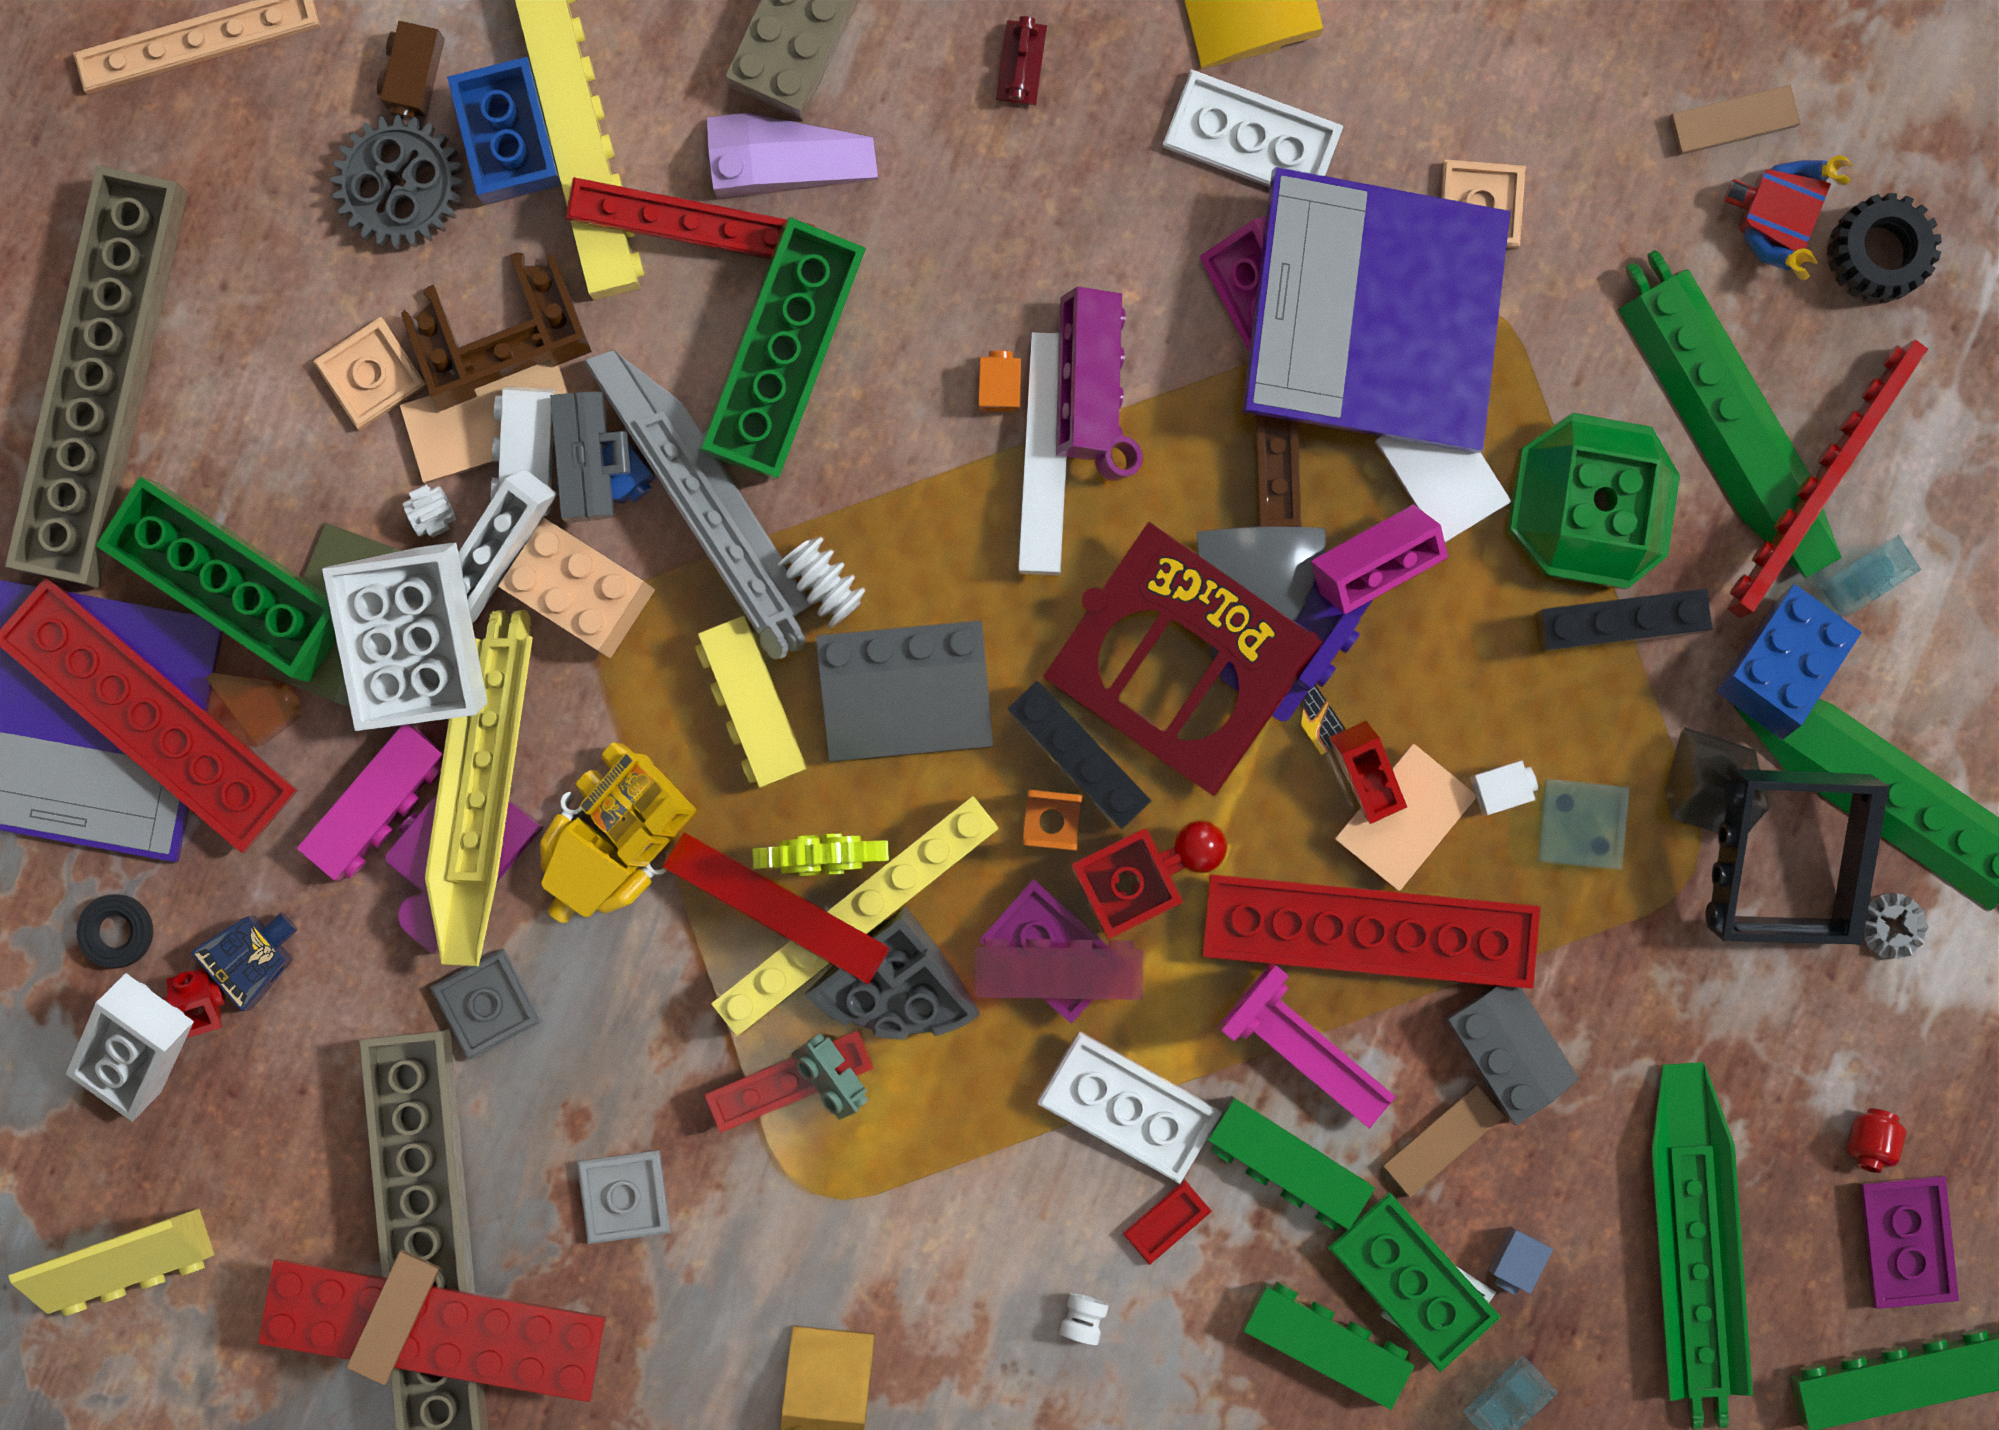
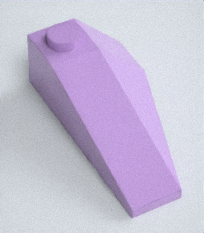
[707,113,878,199]

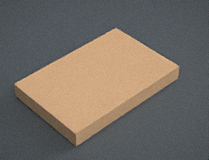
[1335,743,1477,892]

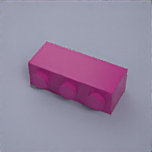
[1311,504,1448,614]

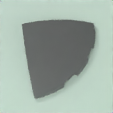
[1197,527,1326,662]
[805,906,980,1039]

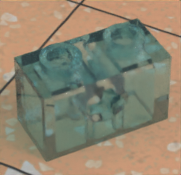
[1818,535,1921,617]

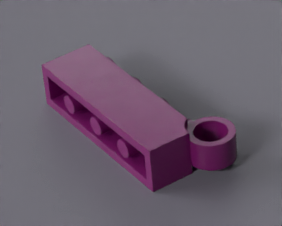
[1056,286,1143,481]

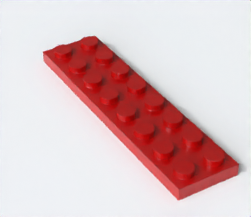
[0,577,299,853]
[1202,874,1541,989]
[258,1259,606,1402]

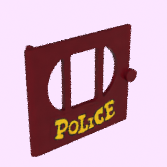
[1043,521,1323,796]

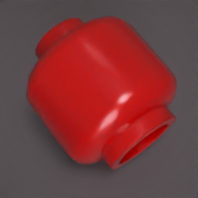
[1846,1108,1907,1173]

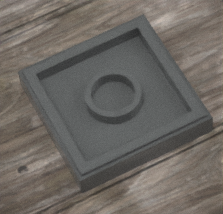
[430,949,543,1060]

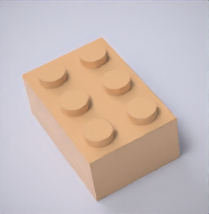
[498,517,655,659]

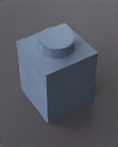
[1488,1226,1553,1295]

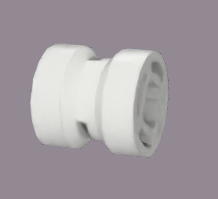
[1058,1293,1109,1345]

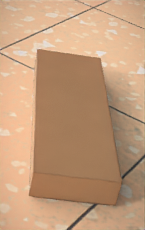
[1670,84,1801,155]
[1382,1085,1504,1198]
[346,1250,441,1386]

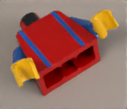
[1724,155,1853,280]

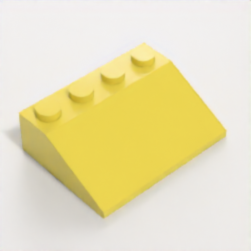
[8,1208,215,1317]

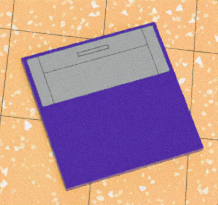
[1242,167,1511,453]
[0,580,223,862]

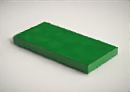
[1327,1191,1501,1373]

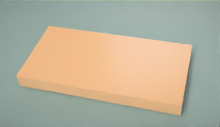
[400,360,568,484]

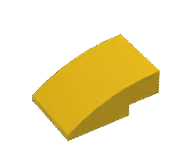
[1184,0,1323,69]

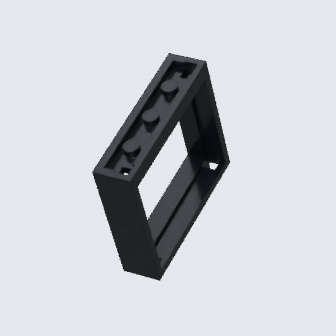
[1705,769,1889,945]

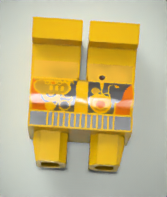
[575,742,697,867]

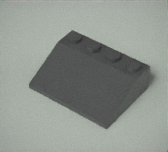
[816,620,993,762]

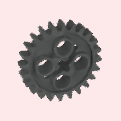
[330,115,466,249]

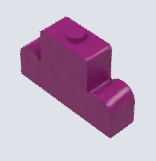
[385,797,544,954]

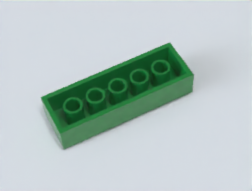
[697,217,866,481]
[96,476,336,682]

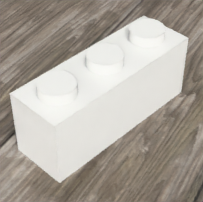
[491,386,556,516]

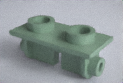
[791,1032,869,1120]

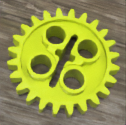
[752,833,889,876]

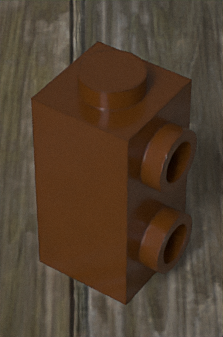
[377,20,445,120]

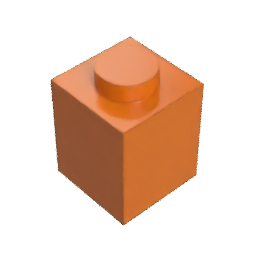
[979,350,1021,413]

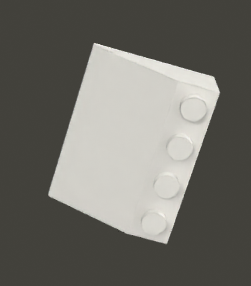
[322,542,488,731]

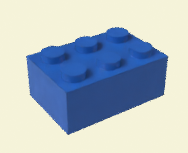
[447,57,561,205]
[1715,584,1862,740]

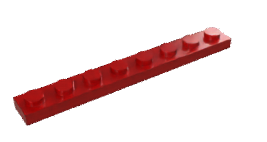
[1727,339,1928,618]

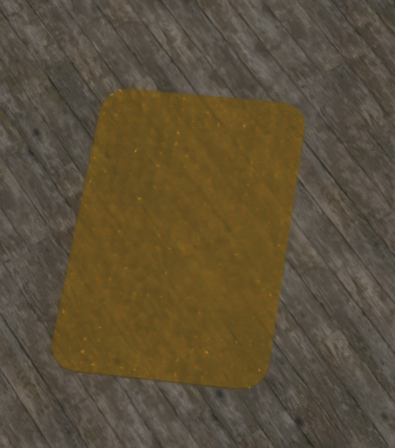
[600,315,1702,1200]

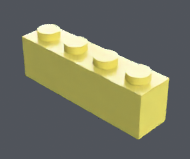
[695,615,808,789]

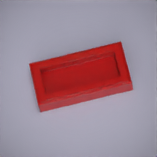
[1122,1179,1212,1265]

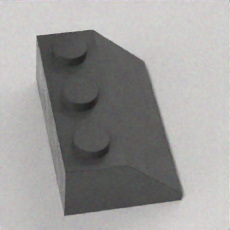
[1443,985,1579,1125]

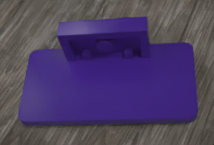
[1220,552,1373,722]

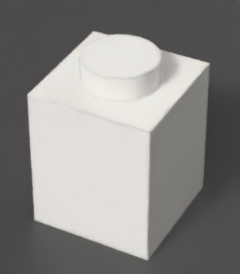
[1470,760,1538,816]

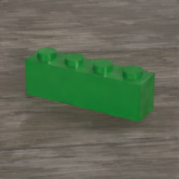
[1207,1096,1375,1231]
[1241,1281,1414,1410]

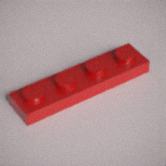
[704,1030,874,1133]

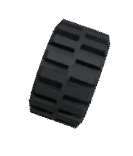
[1827,193,1942,303]

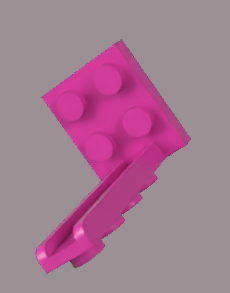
[1216,963,1396,1129]

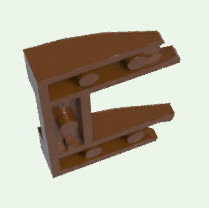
[401,252,592,412]

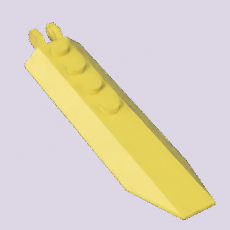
[425,610,533,967]

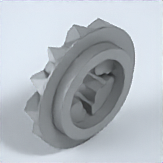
[1863,893,1929,959]

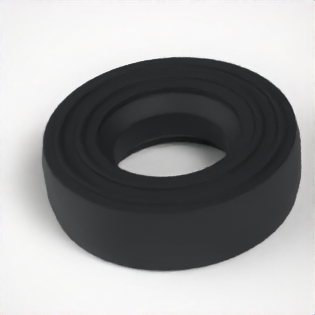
[76,894,153,968]

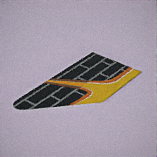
[1301,684,1346,755]

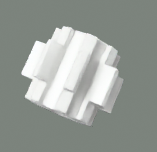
[403,484,456,538]

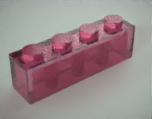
[975,938,1143,1000]

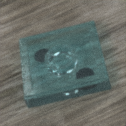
[1538,779,1630,870]

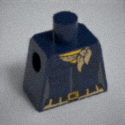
[190,912,298,1012]

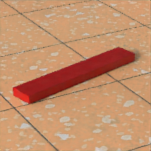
[565,177,815,259]
[662,832,890,985]

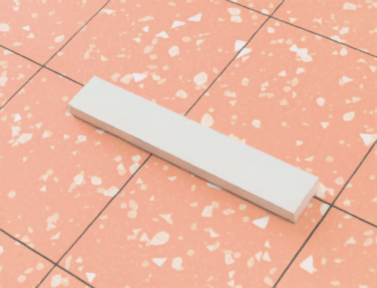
[1019,332,1067,575]

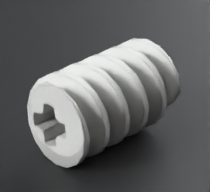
[778,536,866,629]

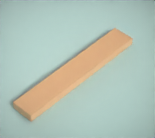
[73,0,321,95]

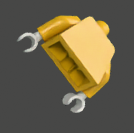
[540,792,666,923]

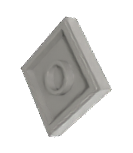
[577,1150,671,1244]

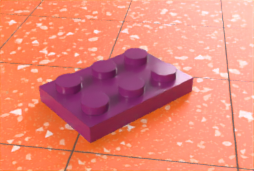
[979,879,1126,1024]
[1859,1175,1959,1309]

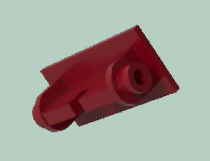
[996,16,1047,106]

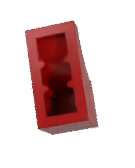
[1329,721,1407,824]

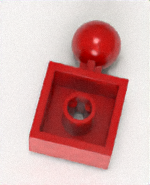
[1071,820,1227,939]

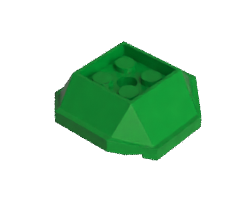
[1506,413,1680,590]

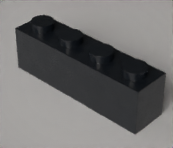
[1535,589,1713,654]
[1007,680,1152,830]

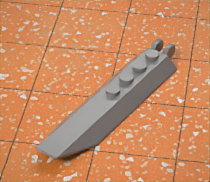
[584,350,812,660]

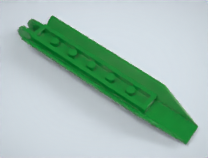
[1618,250,1842,579]
[1733,699,1999,911]
[1651,1062,1753,1430]

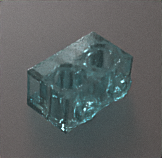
[1462,1355,1558,1430]

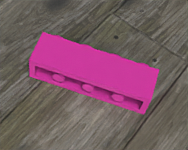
[297,724,444,881]

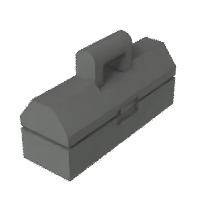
[550,392,631,523]

